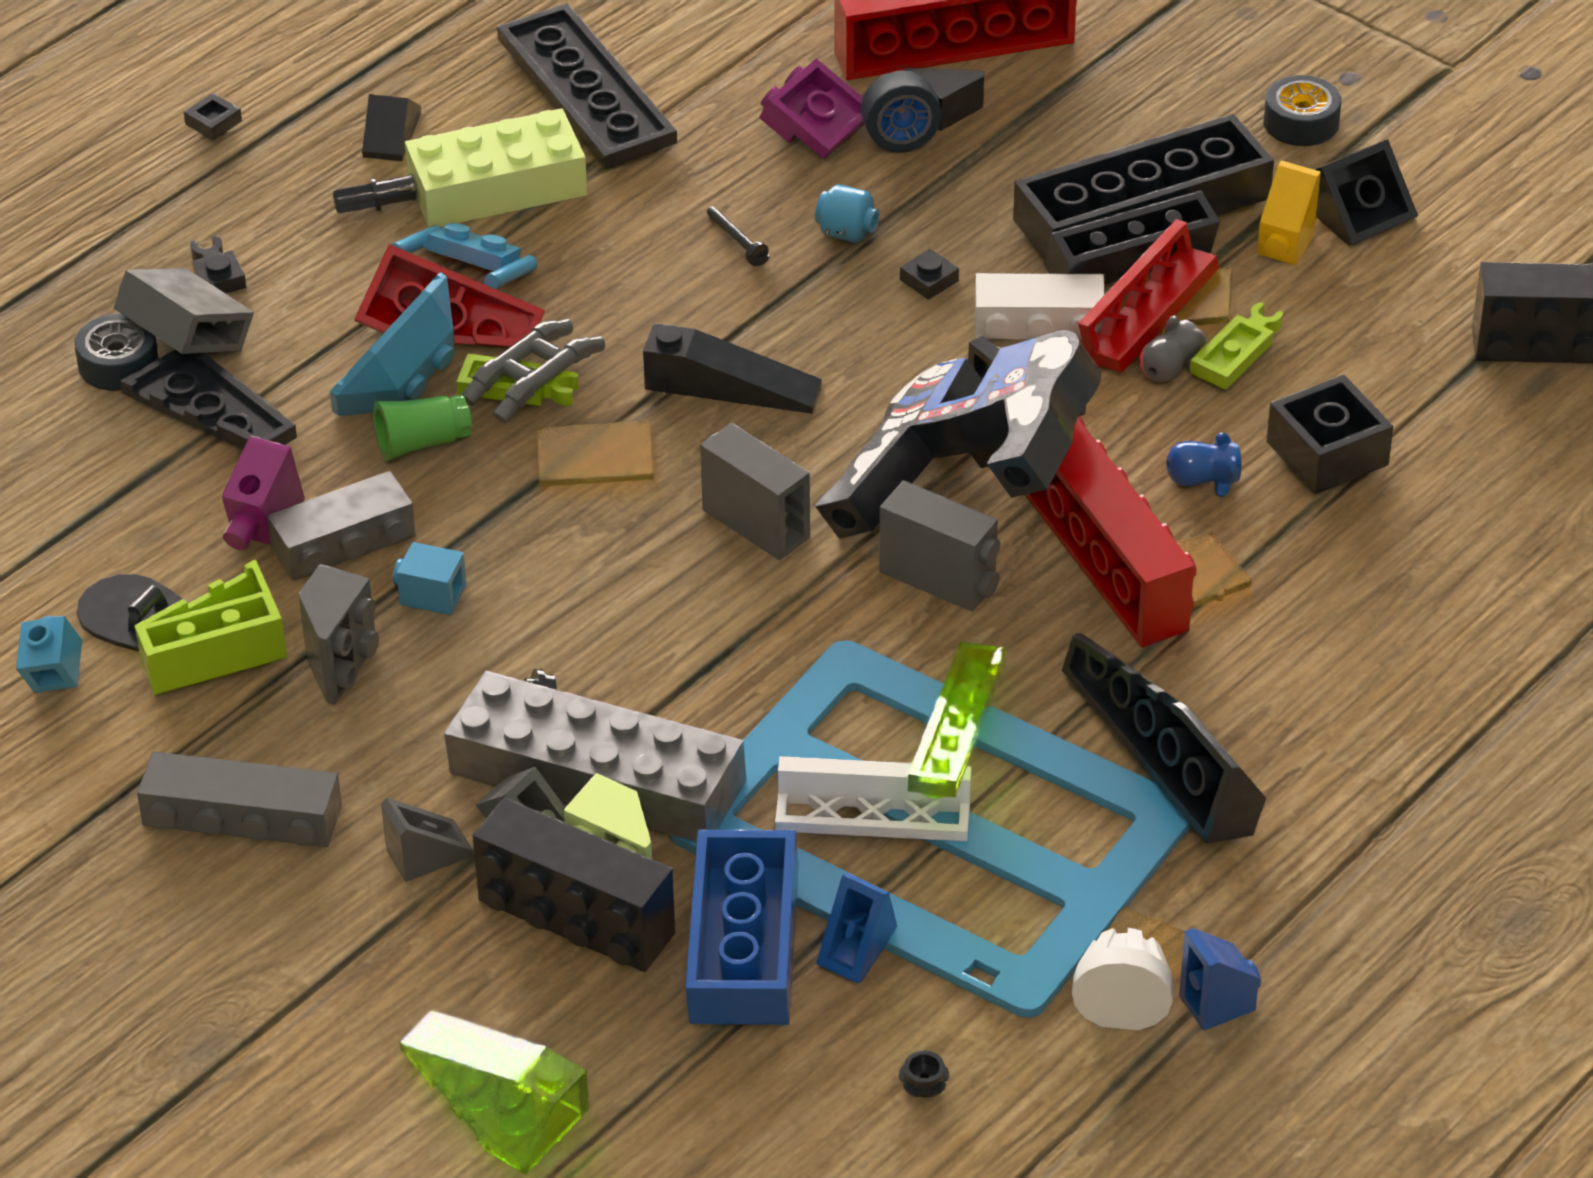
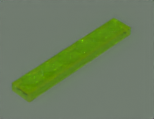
[907,642,1006,799]

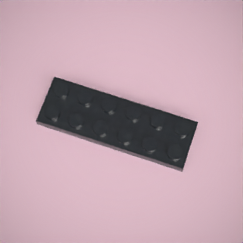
[497,3,677,169]

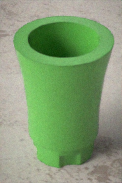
[373,395,472,461]

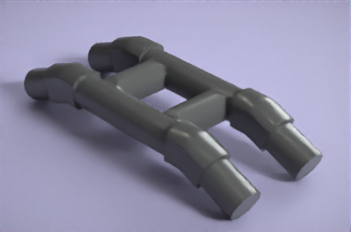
[461,319,605,424]

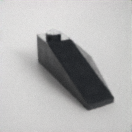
[643,323,822,414]

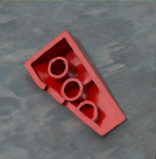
[354,244,545,348]

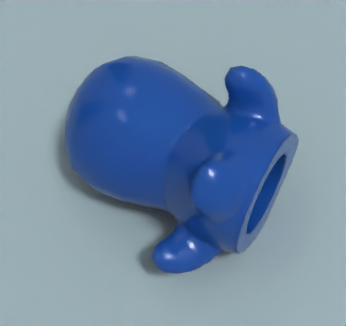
[1166,432,1242,497]

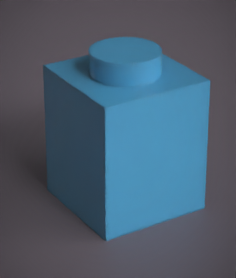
[393,542,467,615]

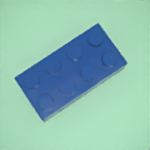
[685,830,799,1025]

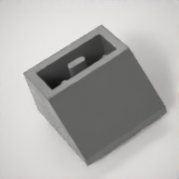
[298,564,379,705]

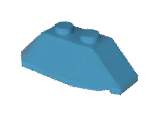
[330,272,455,416]

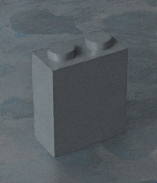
[114,268,254,354]
[700,423,810,561]
[879,480,1001,612]

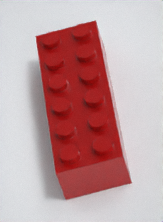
[834,0,1077,80]
[1025,416,1197,648]

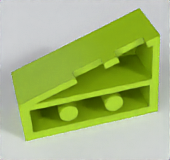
[135,559,287,695]

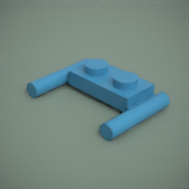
[391,223,538,289]

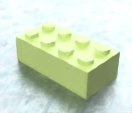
[405,108,587,227]

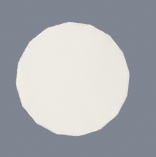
[1072,928,1174,1030]

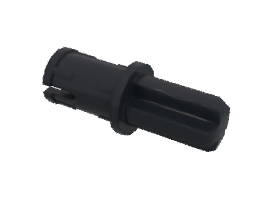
[333,174,417,213]

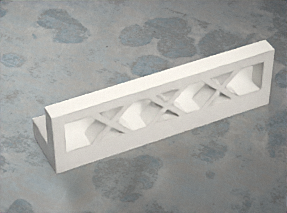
[775,756,971,842]

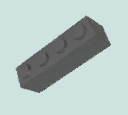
[137,751,342,847]

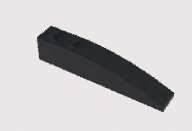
[1062,633,1266,844]

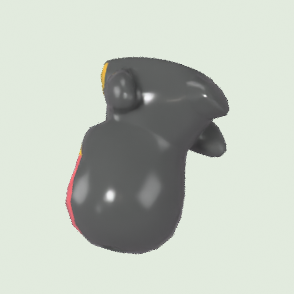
[1140,315,1207,383]

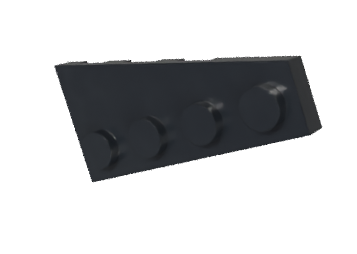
[120,350,297,449]

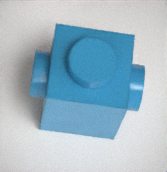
[16,616,82,693]

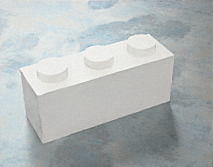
[975,273,1104,340]

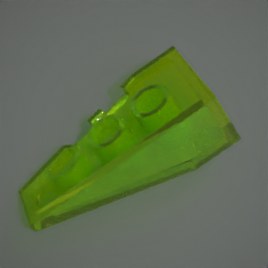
[400,1011,589,1175]

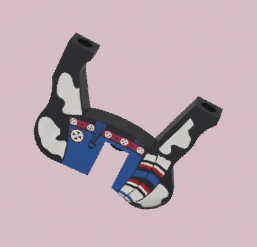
[815,330,1101,539]

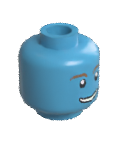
[815,184,880,243]

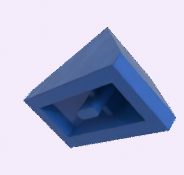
[816,873,898,983]

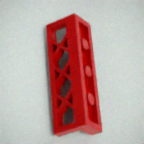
[1078,219,1219,373]

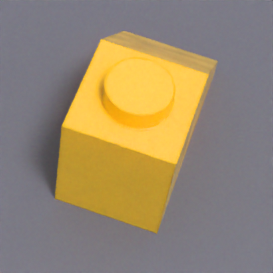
[1257,160,1320,265]

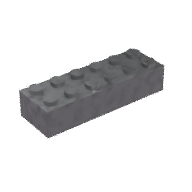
[444,671,747,842]

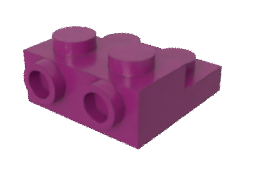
[759,58,865,160]

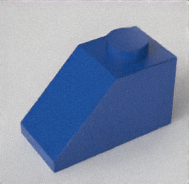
[1179,928,1261,1031]

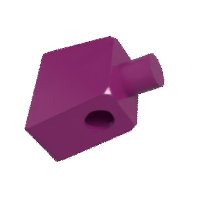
[222,436,305,550]

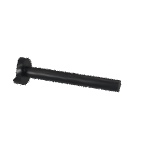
[707,206,770,266]

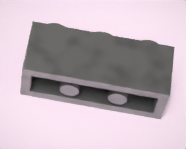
[267,471,416,581]

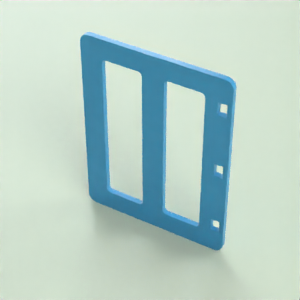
[669,640,1192,1017]

